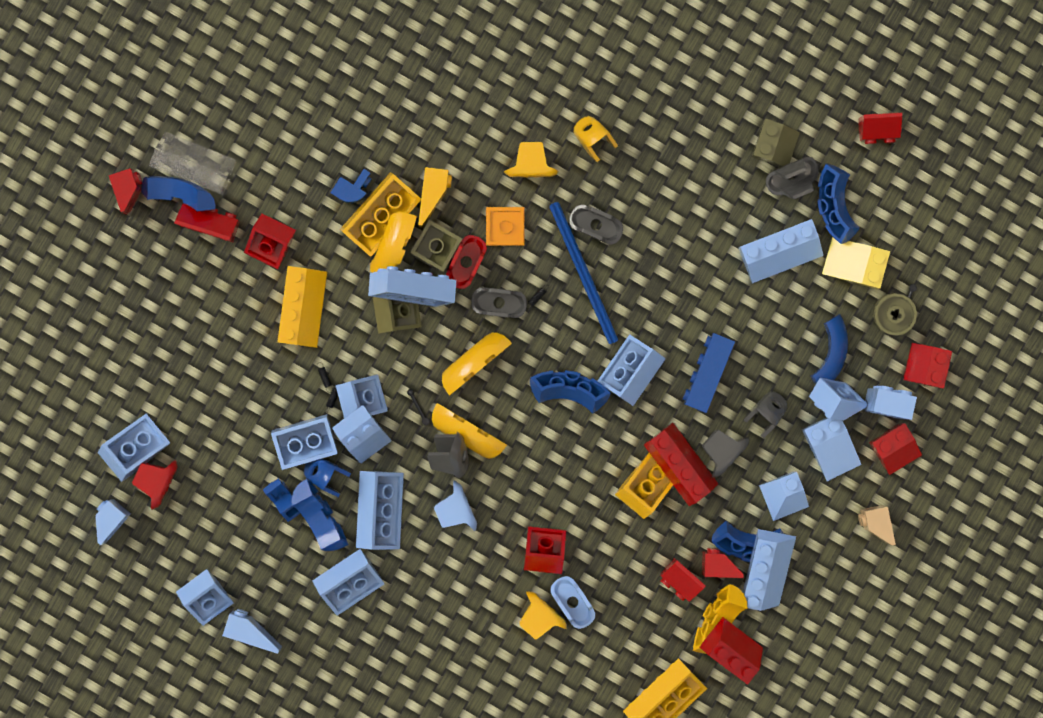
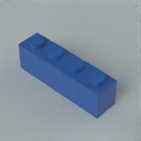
[682,333,735,413]

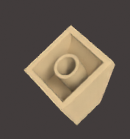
[858,505,896,545]

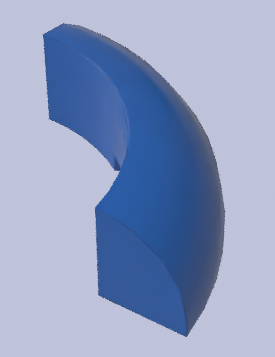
[817,164,860,244]
[141,176,215,211]
[810,314,848,385]
[530,370,611,414]
[292,479,348,551]
[712,521,784,562]

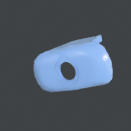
[434,480,477,531]
[551,576,595,629]

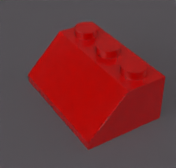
[174,203,240,243]
[699,617,763,685]

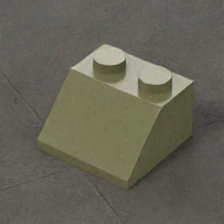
[751,118,800,167]
[410,220,462,272]
[373,297,422,334]

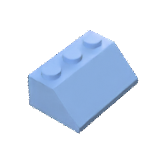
[598,334,665,406]
[271,414,338,470]
[312,549,384,616]

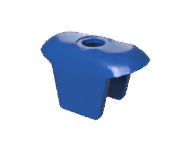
[304,458,351,497]

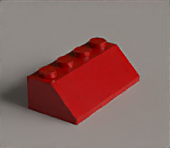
[644,422,718,506]

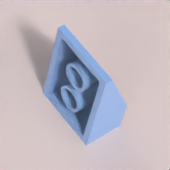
[332,405,392,463]
[98,414,170,482]
[802,417,861,481]
[222,609,282,654]

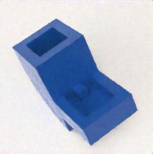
[330,169,372,203]
[263,478,300,522]

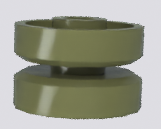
[873,293,917,336]

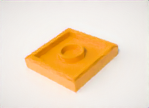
[486,207,524,246]

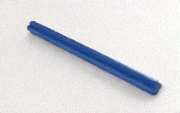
[550,202,618,344]

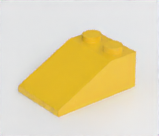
[418,167,452,228]
[615,453,673,519]

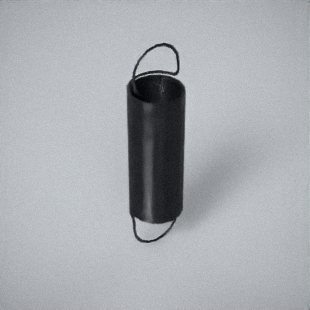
[526,285,549,309]
[317,362,333,393]
[326,383,339,413]

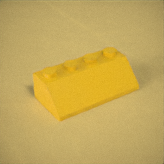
[340,172,421,257]
[278,266,327,348]
[623,658,707,718]

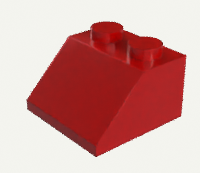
[858,113,902,144]
[109,168,142,215]
[244,214,296,269]
[903,343,952,389]
[869,423,922,475]
[524,526,566,574]
[702,548,744,578]
[660,558,706,602]

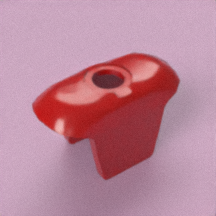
[446,235,487,289]
[132,459,178,510]

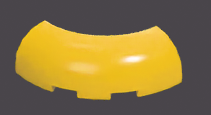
[370,212,417,273]
[442,332,512,396]
[432,403,507,459]
[693,584,747,654]

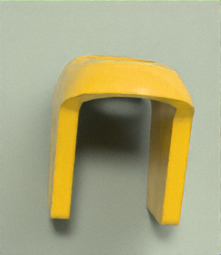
[574,116,618,162]
[504,142,559,178]
[520,591,567,639]

